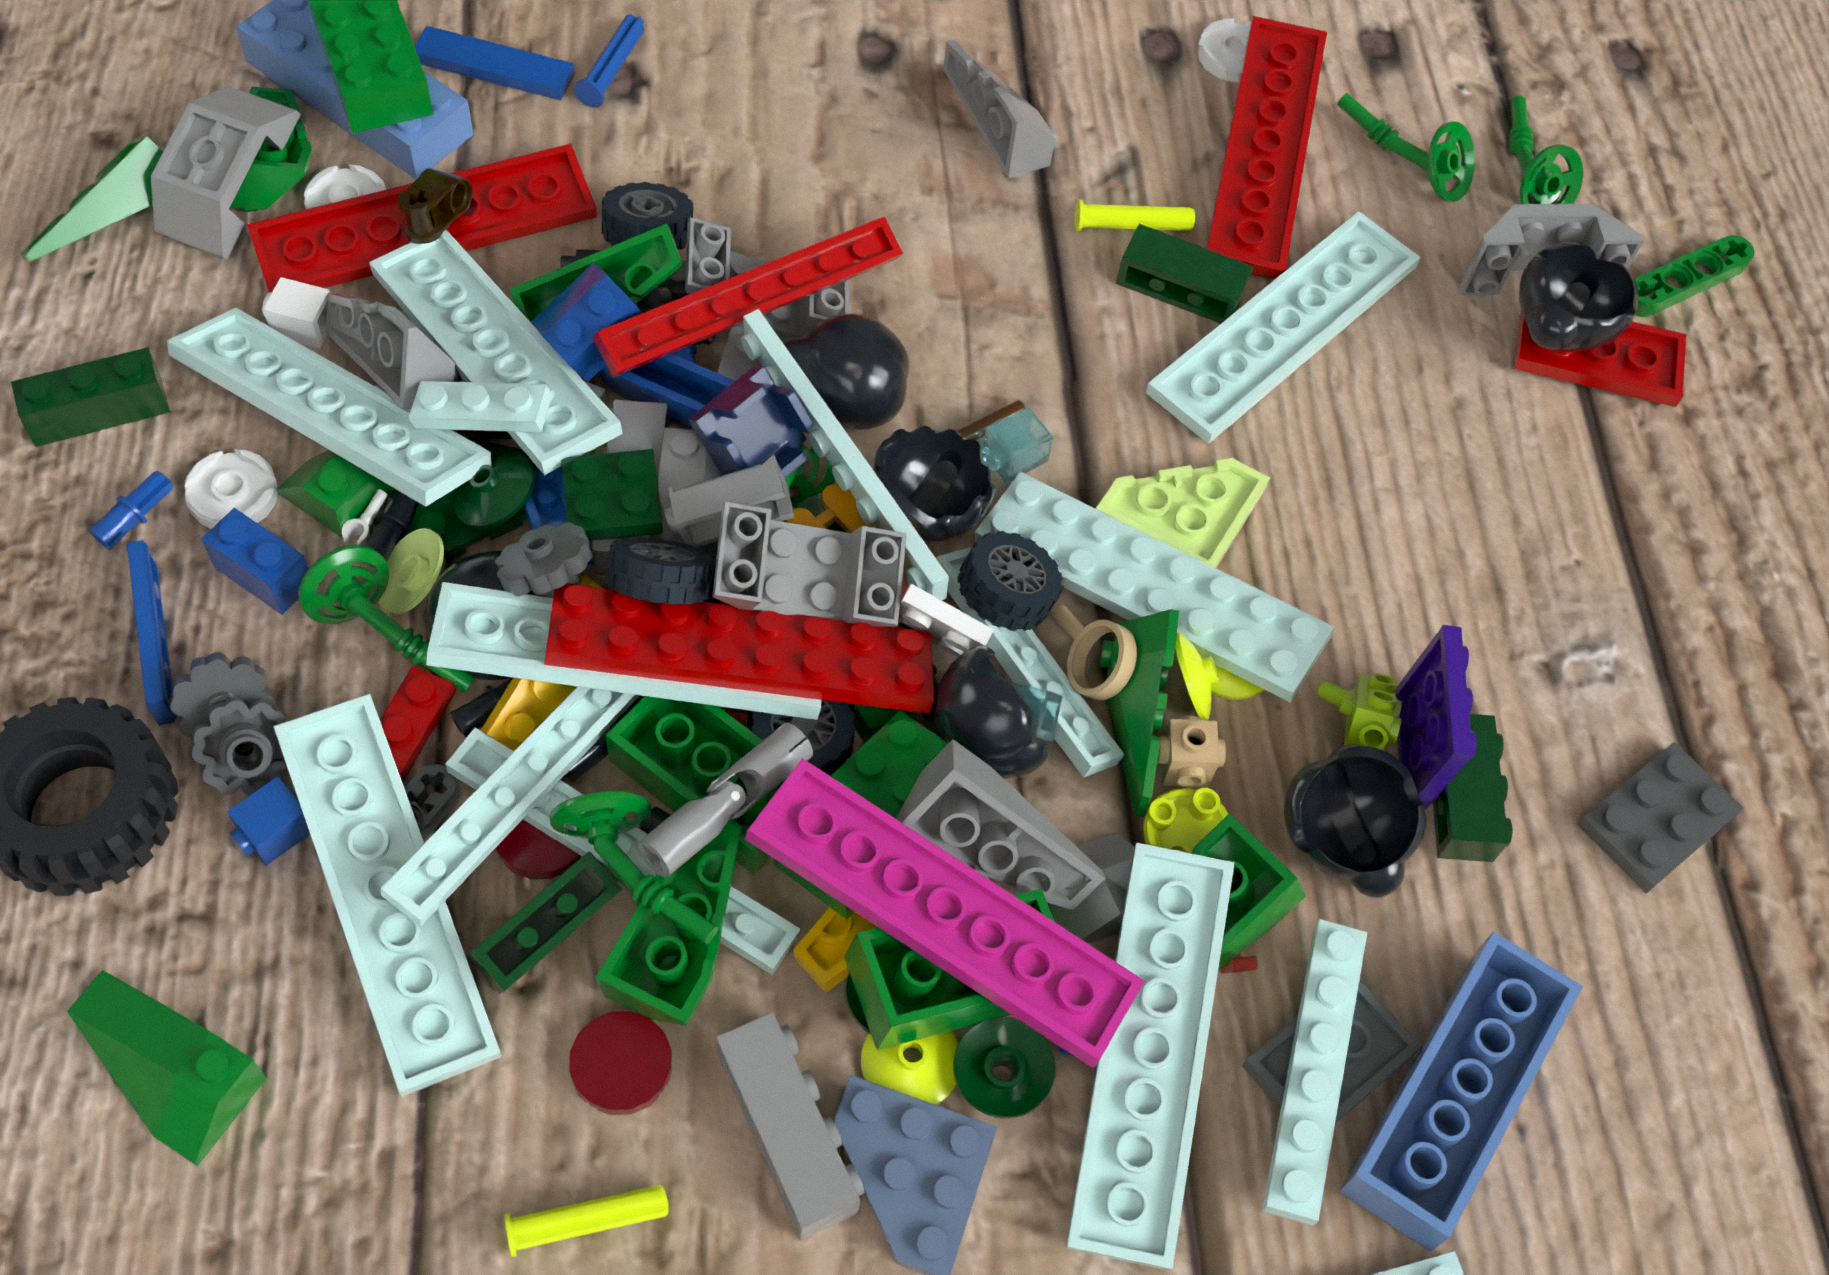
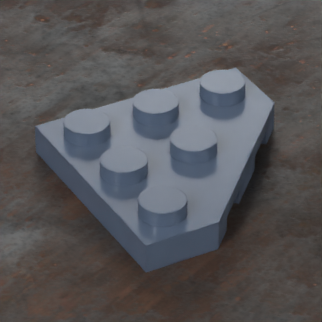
[834,1075,997,1275]

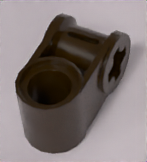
[397,168,473,244]

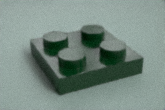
[561,449,663,541]

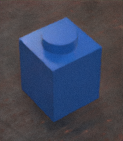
[227,777,310,866]

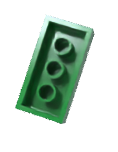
[308,0,434,134]
[606,696,788,875]
[773,711,948,920]
[844,888,1055,1050]

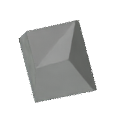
[1047,832,1134,944]

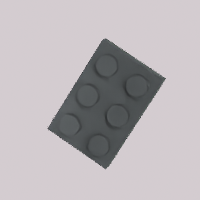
[1577,742,1744,894]
[1242,980,1422,1124]

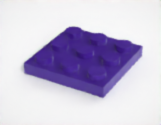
[1395,625,1477,810]

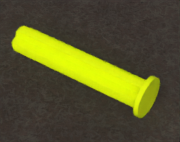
[1074,199,1195,232]
[504,1185,669,1258]

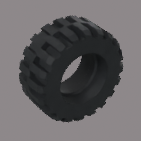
[0,697,178,896]

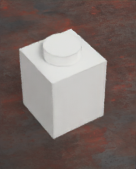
[262,277,330,349]

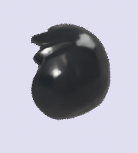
[873,425,997,541]

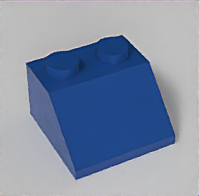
[531,262,643,382]

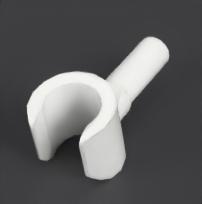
[342,489,388,546]

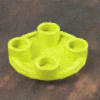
[1143,788,1228,853]

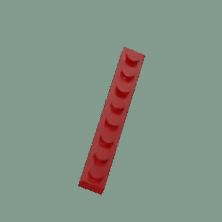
[592,216,903,377]

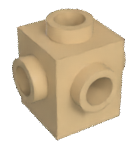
[1157,716,1226,788]

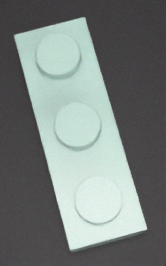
[408,381,552,432]

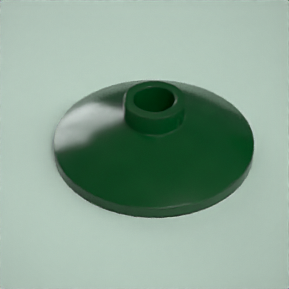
[454,452,536,529]
[953,1017,1056,1119]

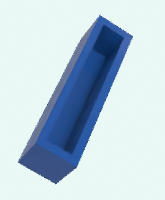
[598,354,735,428]

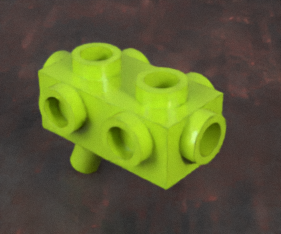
[1317,673,1402,750]

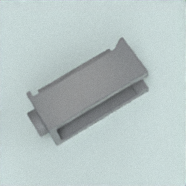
[665,455,795,548]

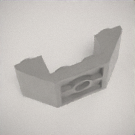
[151,86,301,260]
[1458,204,1644,296]
[685,217,849,343]
[712,501,906,627]

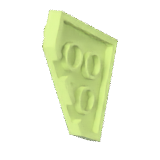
[1096,458,1270,568]

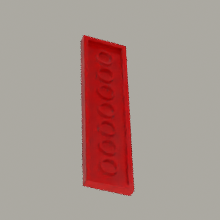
[1206,16,1327,279]
[247,143,597,292]
[544,583,934,714]

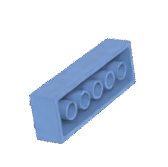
[236,0,474,180]
[1339,931,1583,1252]

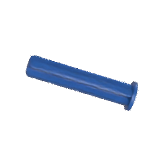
[574,14,644,107]

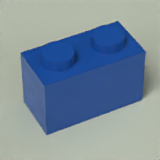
[201,507,309,615]

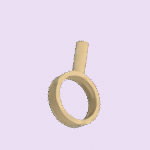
[1052,605,1137,700]

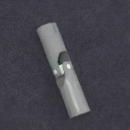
[637,723,813,878]

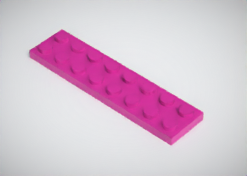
[745,758,1144,1068]

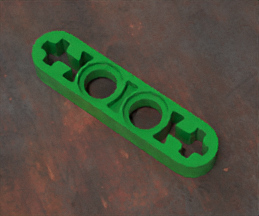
[1635,235,1755,317]

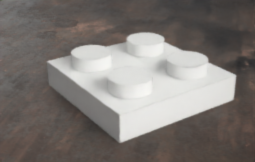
[898,584,994,657]

